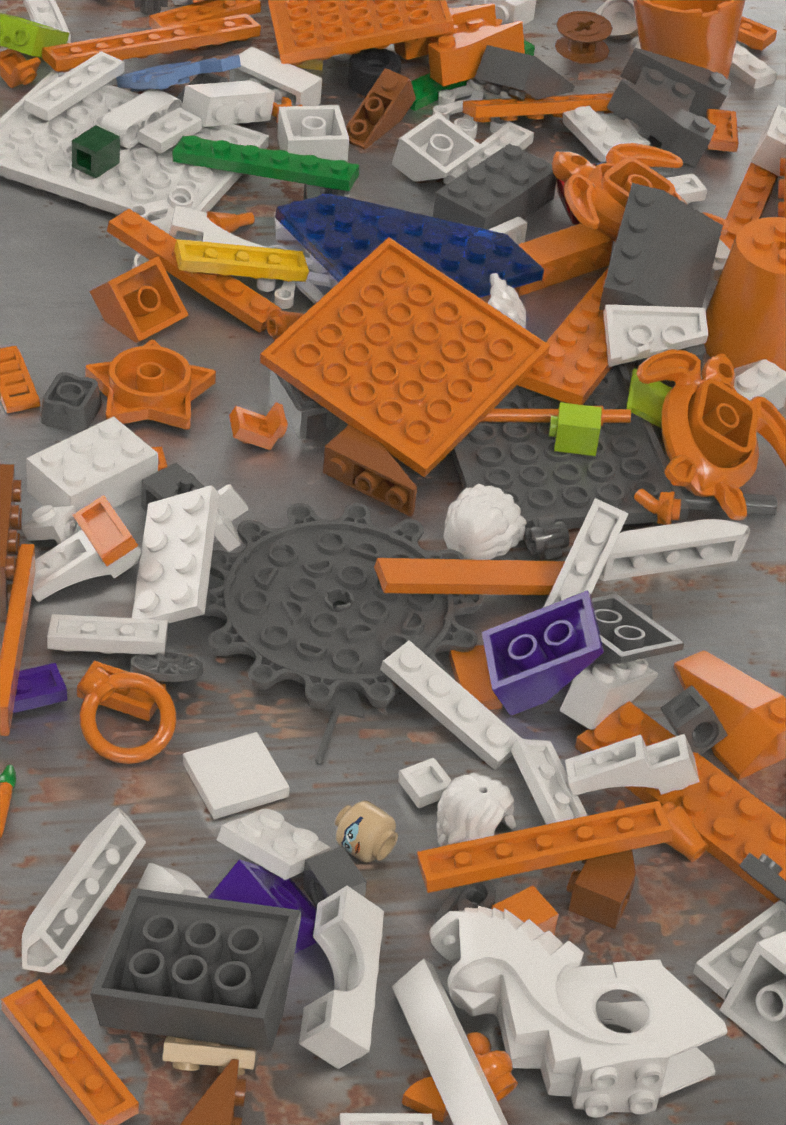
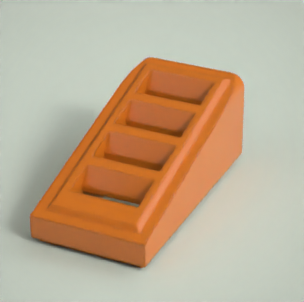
[0,346,40,414]

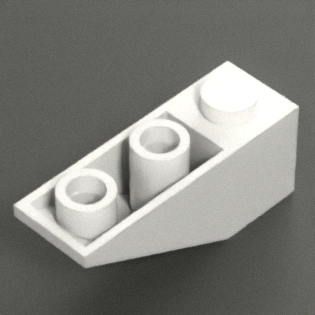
[560,659,658,730]

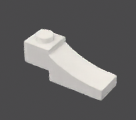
[169,206,268,248]
[32,530,142,602]
[565,734,700,796]

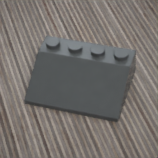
[599,183,723,311]
[90,888,301,1051]

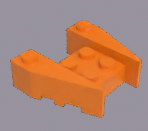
[394,3,525,86]

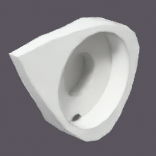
[594,0,639,40]

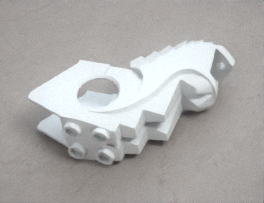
[429,906,727,1118]

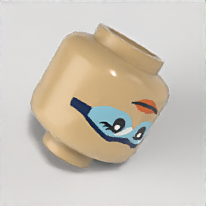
[335,800,398,863]

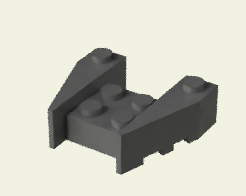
[607,47,732,167]

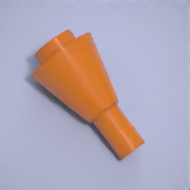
[207,211,255,233]
[266,310,304,341]

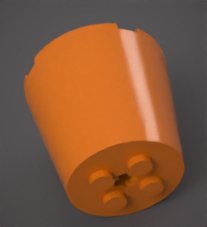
[633,0,745,79]
[703,217,786,371]

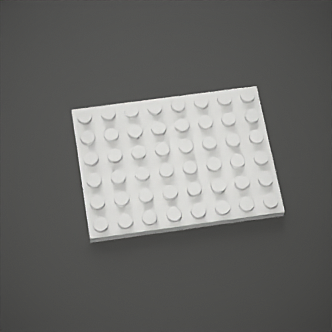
[0,69,269,222]

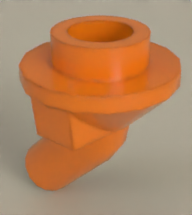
[634,489,681,525]

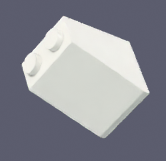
[720,931,786,1065]

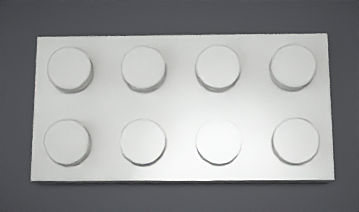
[132,485,219,624]

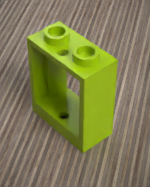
[0,13,69,58]

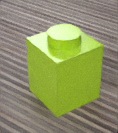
[549,402,602,456]

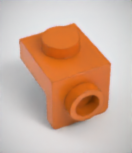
[0,49,41,88]
[229,403,288,450]

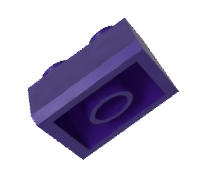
[208,859,317,954]

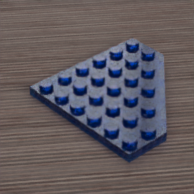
[275,193,544,298]

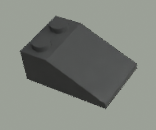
[475,45,575,101]
[591,593,684,664]

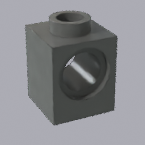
[660,685,728,755]
[303,846,367,908]

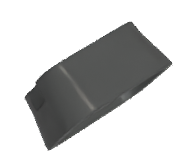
[39,372,102,433]

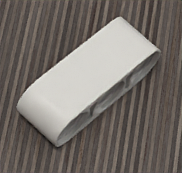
[101,89,182,149]

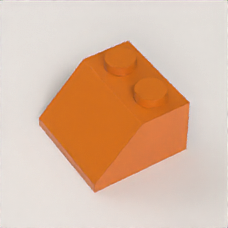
[89,256,189,343]

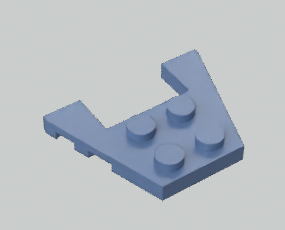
[116,55,241,92]

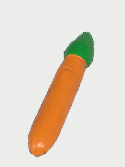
[0,764,16,839]

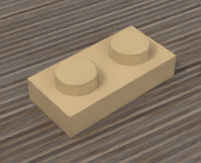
[162,1036,257,1075]

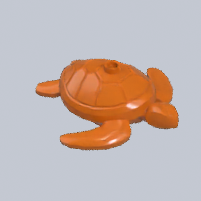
[552,143,729,242]
[636,349,786,521]

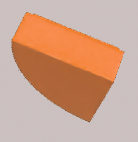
[402,1077,448,1123]

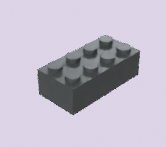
[432,143,556,240]

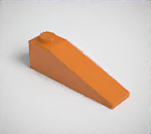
[673,650,786,780]

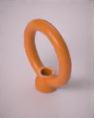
[78,667,176,764]

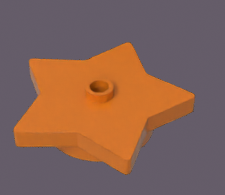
[85,340,216,430]

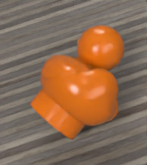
[466,1032,518,1102]

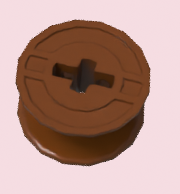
[555,11,613,63]

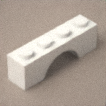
[299,886,384,1069]

